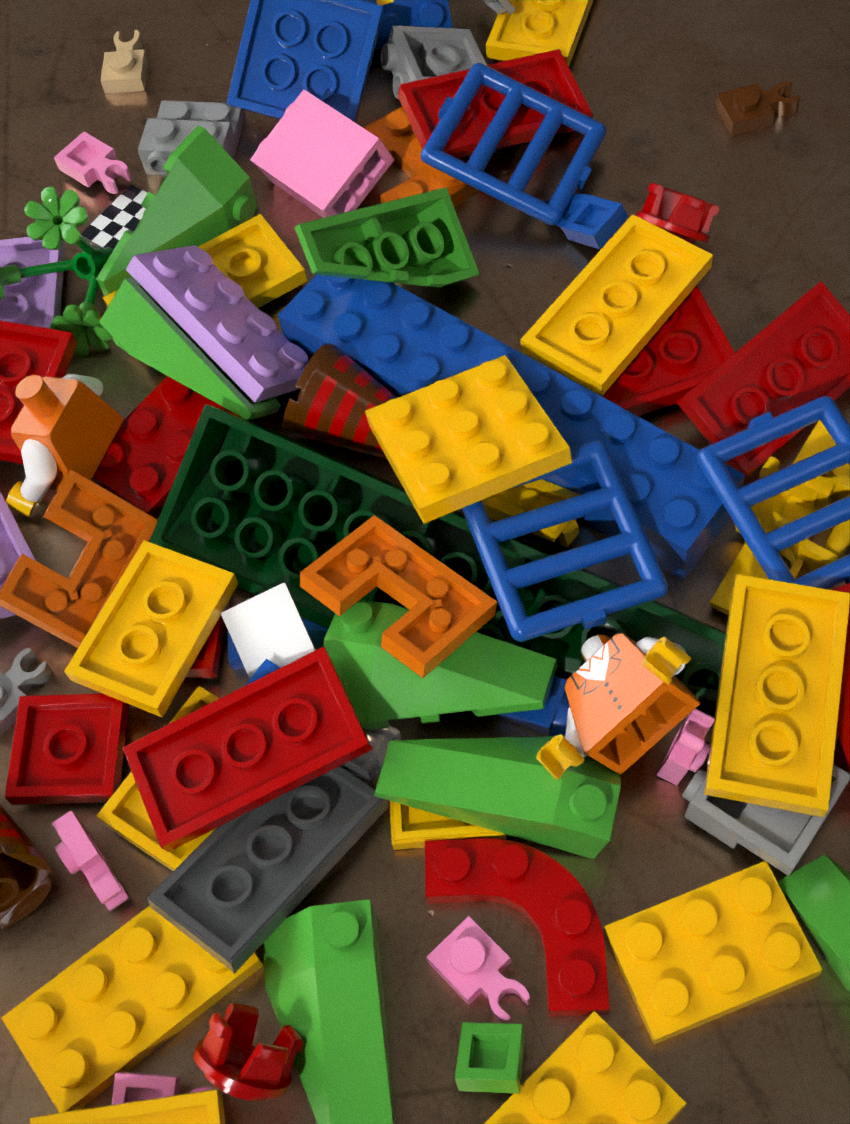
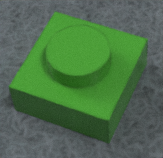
[455,1022,526,1094]

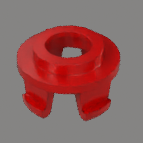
[636,182,719,245]
[193,1003,303,1101]

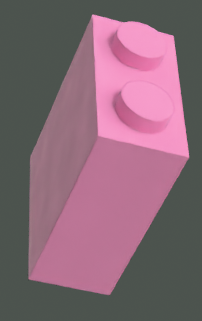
[250,90,395,218]

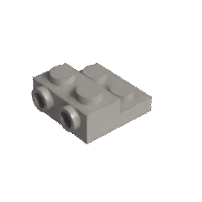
[381,26,487,99]
[138,100,246,176]
[682,764,850,876]

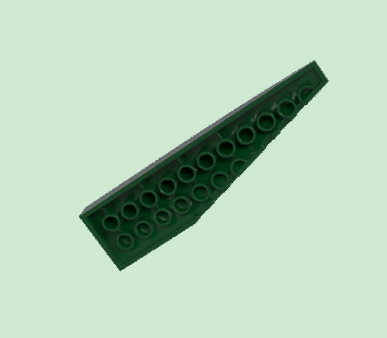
[149,404,726,702]

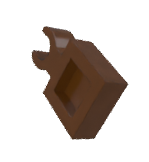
[716,81,800,137]

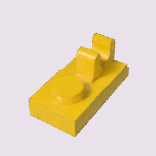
[482,479,581,548]

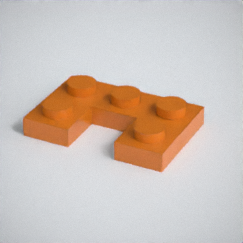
[363,107,479,206]
[0,469,158,648]
[300,515,497,678]

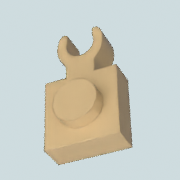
[100,30,148,94]

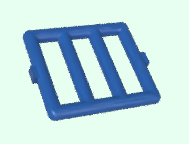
[421,63,606,226]
[697,396,850,589]
[462,440,668,642]

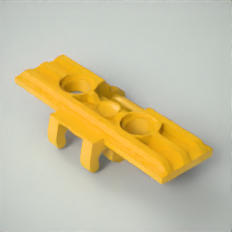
[709,420,850,615]

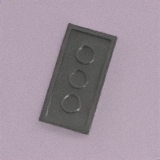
[147,766,389,974]

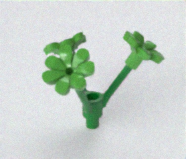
[0,186,114,356]

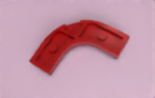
[425,838,610,1017]

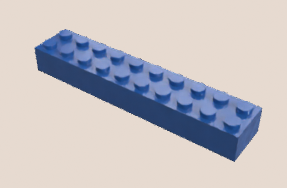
[278,275,745,581]

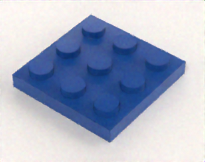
[226,0,385,123]

